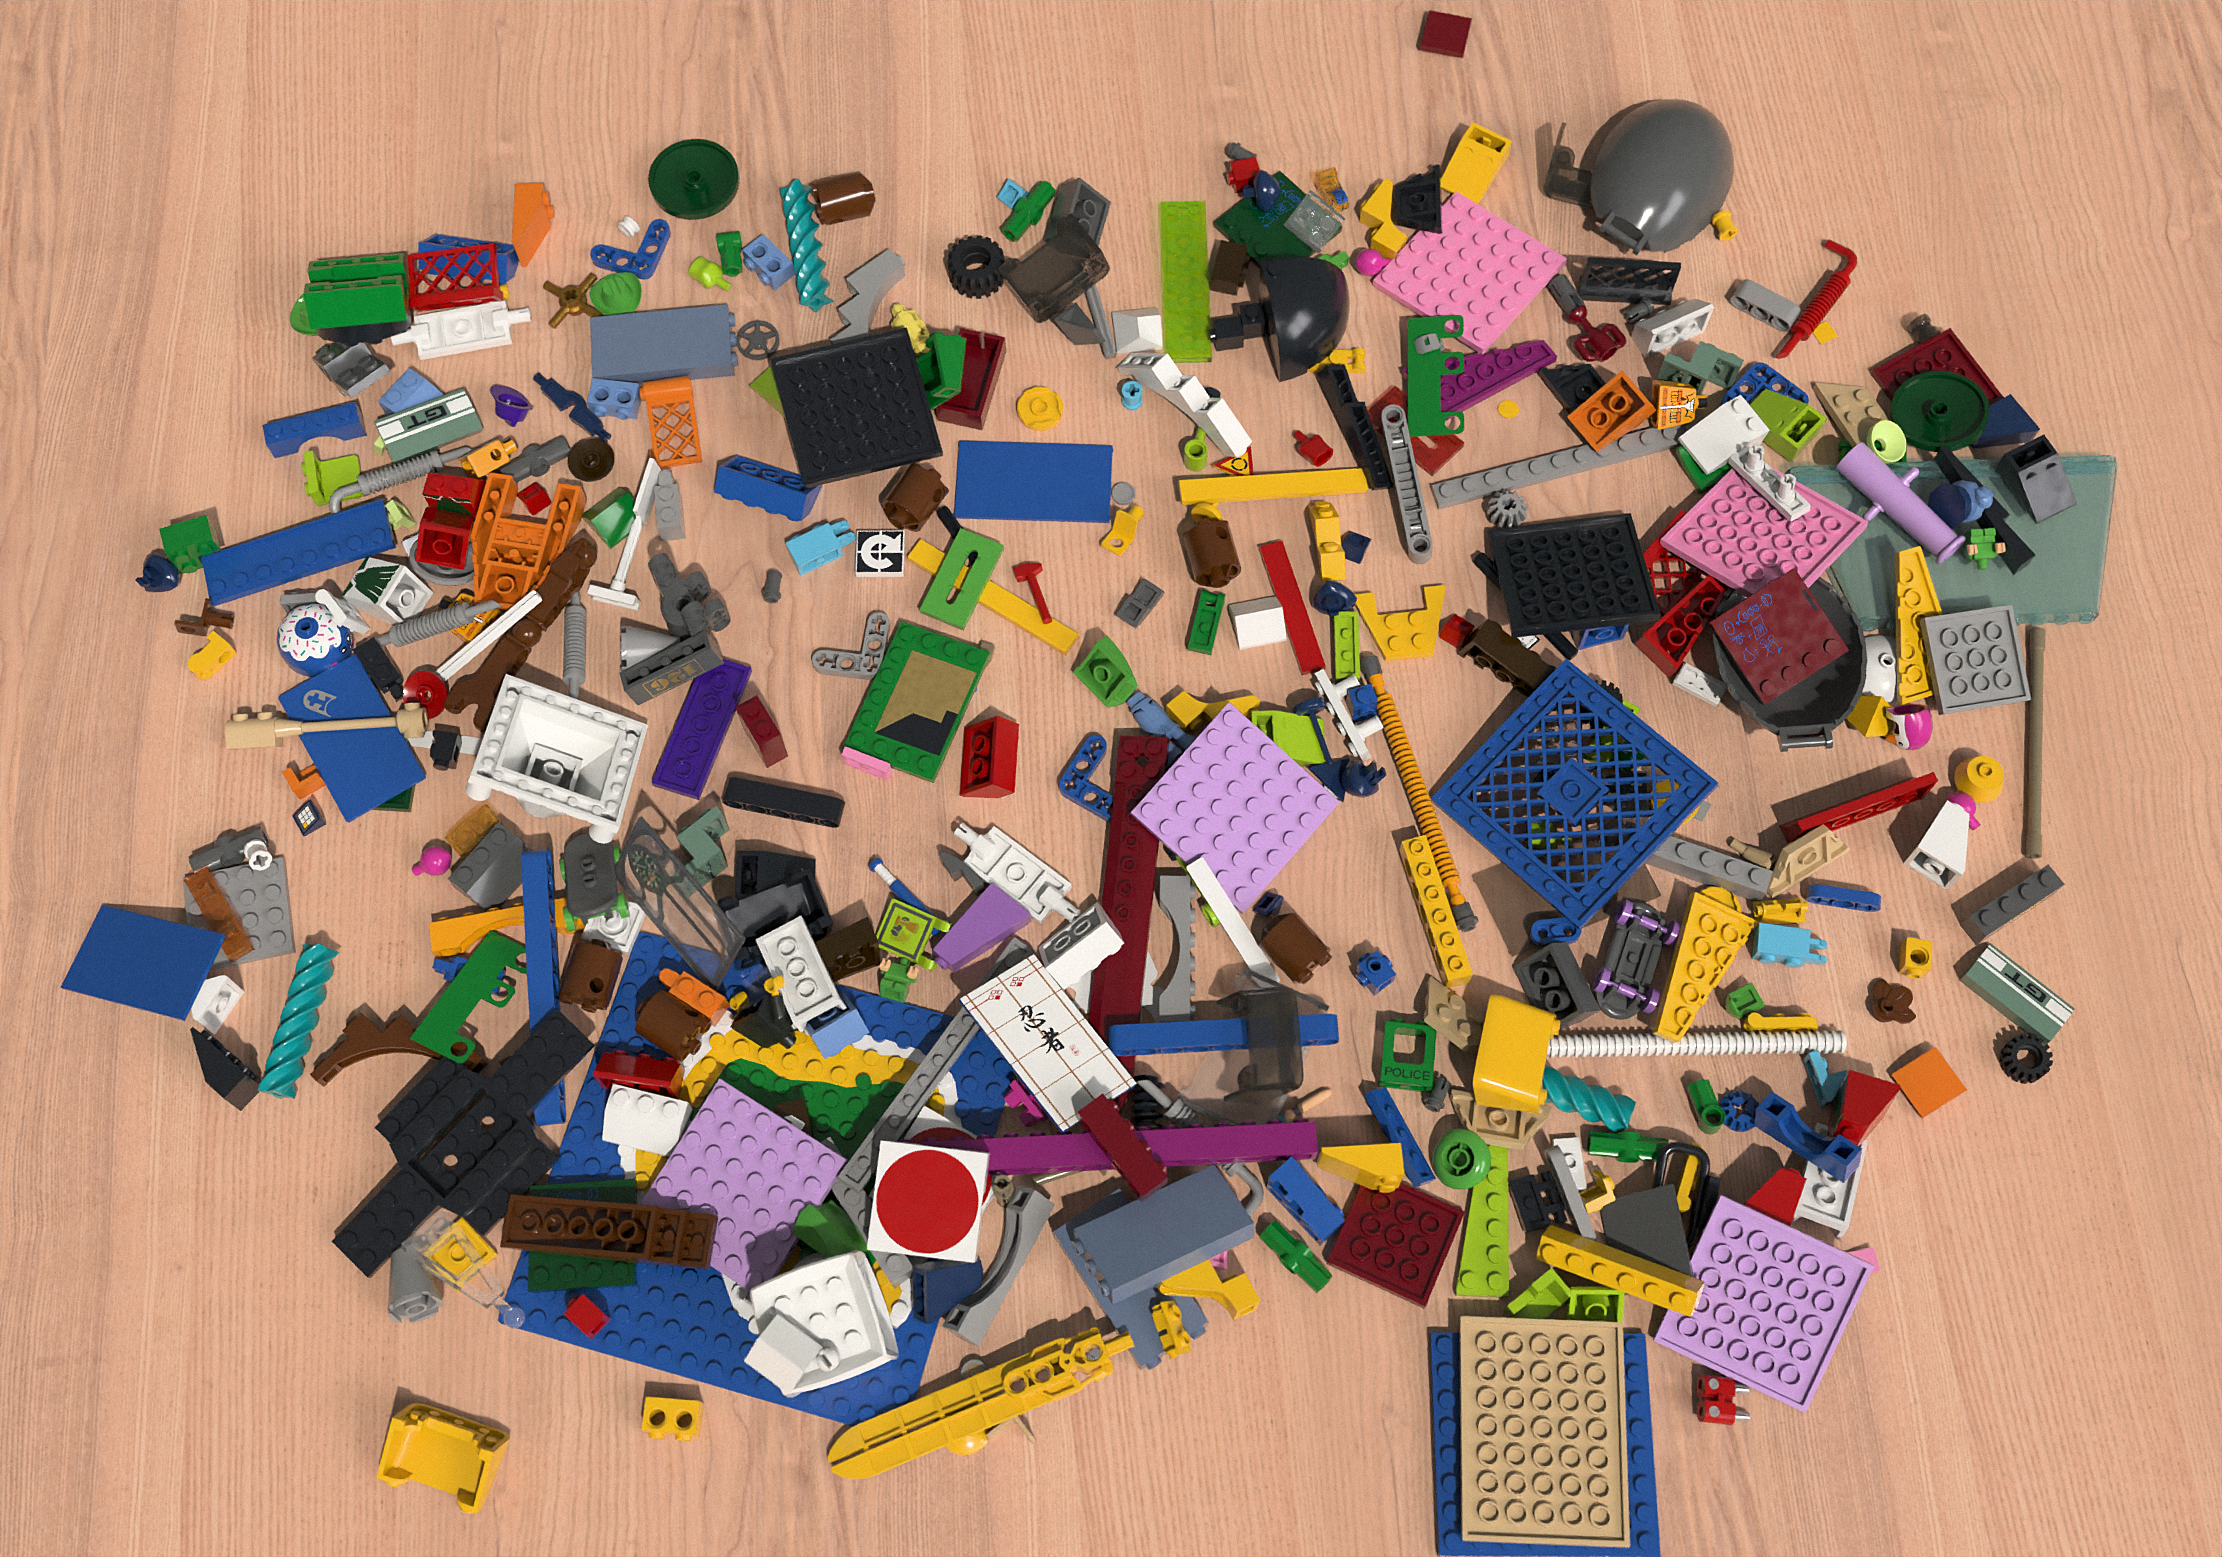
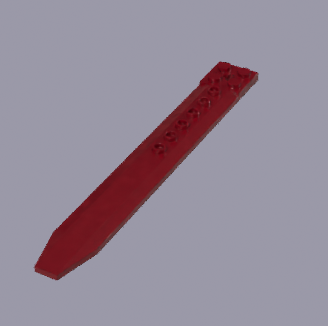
[1088,735,1170,1116]

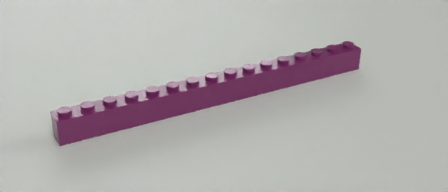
[897,1118,1318,1176]

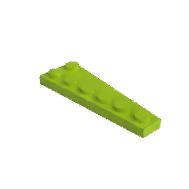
[1455,1144,1509,1298]

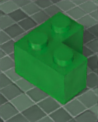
[159,515,220,574]

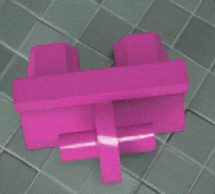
[1004,1080,1049,1127]

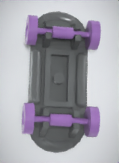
[1592,899,1681,1020]

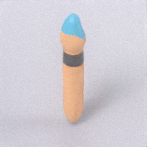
[1277,1089,1332,1123]

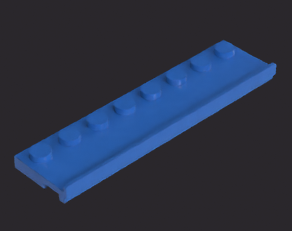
[200,499,396,606]

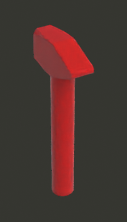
[1013,563,1052,624]

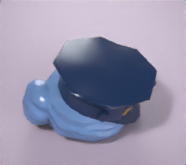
[1928,480,1994,529]

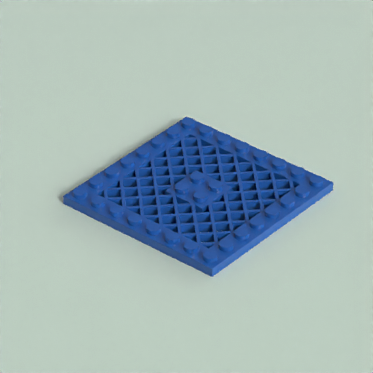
[1431,658,1718,930]
[1429,1332,1661,1557]

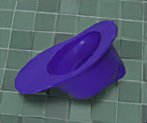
[490,385,533,427]

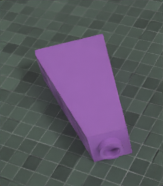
[933,883,1031,973]

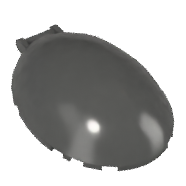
[1589,99,1734,255]
[1713,577,1867,752]

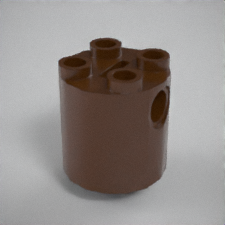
[812,171,876,226]
[882,462,949,532]
[1183,518,1241,588]
[1259,912,1332,985]
[558,939,623,1013]
[635,990,712,1062]

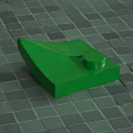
[1676,446,1733,494]

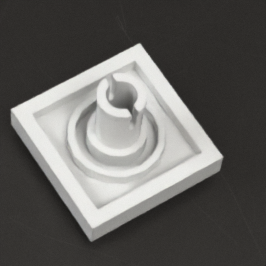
[581,901,648,956]

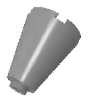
[620,625,681,672]
[388,1245,443,1323]

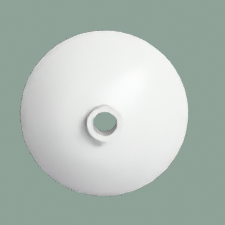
[1861,635,1897,704]

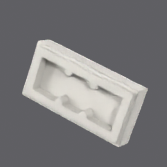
[1672,662,1727,707]
[1552,1137,1587,1191]

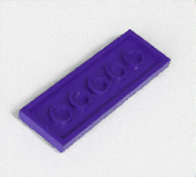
[652,659,752,800]

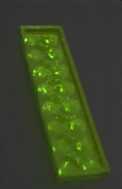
[1160,201,1212,363]

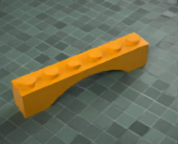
[429,895,586,959]

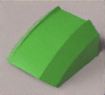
[1073,636,1138,707]
[793,1200,868,1258]

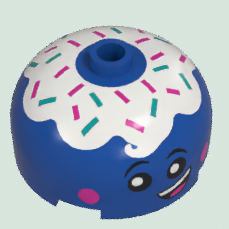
[277,603,354,677]

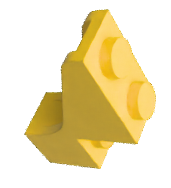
[1359,178,1407,260]
[1309,501,1346,582]
[1166,690,1260,733]
[1156,1259,1261,1321]

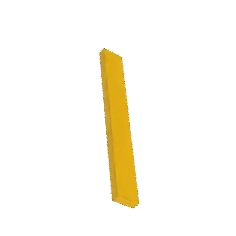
[1178,468,1368,505]
[907,539,1079,656]

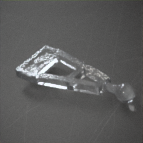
[401,1210,525,1329]

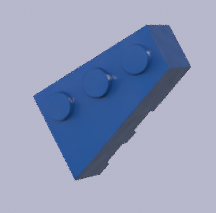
[1266,1156,1345,1246]

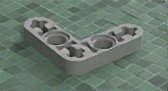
[812,612,890,680]

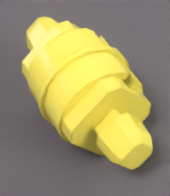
[891,303,930,357]

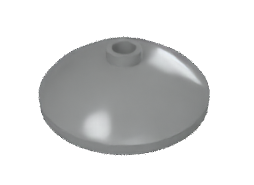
[409,541,474,586]

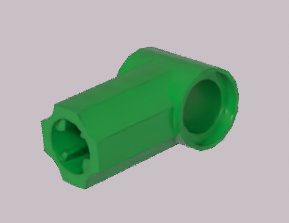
[717,231,743,277]
[1686,1079,1726,1134]

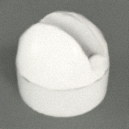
[816,1348,840,1371]

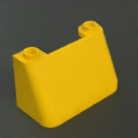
[1473,994,1560,1114]
[376,1403,510,1514]

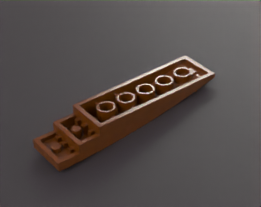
[500,1194,718,1270]

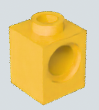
[1898,937,1933,979]

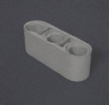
[1730,279,1801,332]

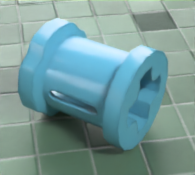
[1122,381,1143,411]

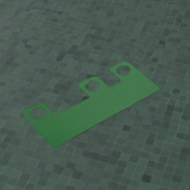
[1408,315,1464,437]
[410,930,527,1063]

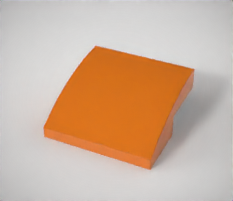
[1891,1047,1967,1118]

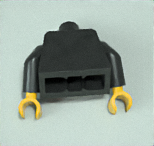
[729,975,797,1049]

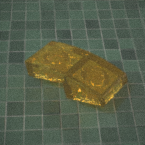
[445,804,503,856]

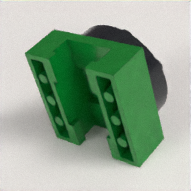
[303,253,412,347]

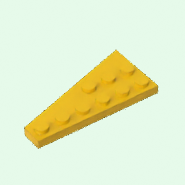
[1894,546,1943,706]
[1652,892,1759,1043]

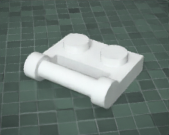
[315,589,370,635]

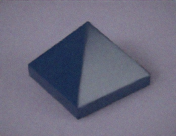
[1253,892,1284,917]

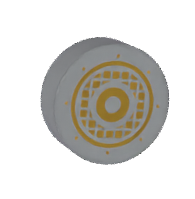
[961,1360,987,1380]

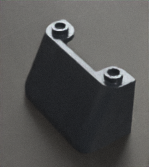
[714,868,833,971]

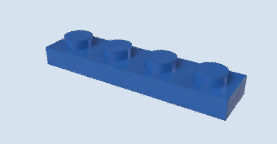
[1364,1087,1436,1188]

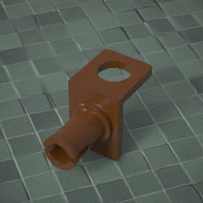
[174,598,234,637]

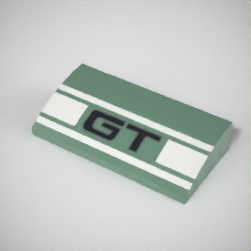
[374,388,483,464]
[1959,943,2075,1046]

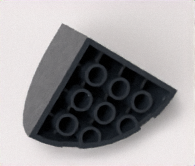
[1258,257,1350,382]

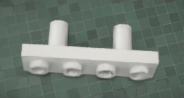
[1729,444,1811,522]
[1315,669,1384,761]

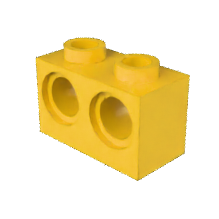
[641,1397,704,1442]

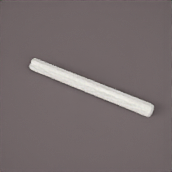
[433,590,542,682]

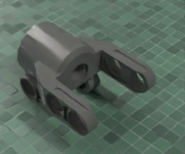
[648,553,731,642]

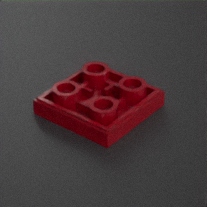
[1420,10,1472,58]

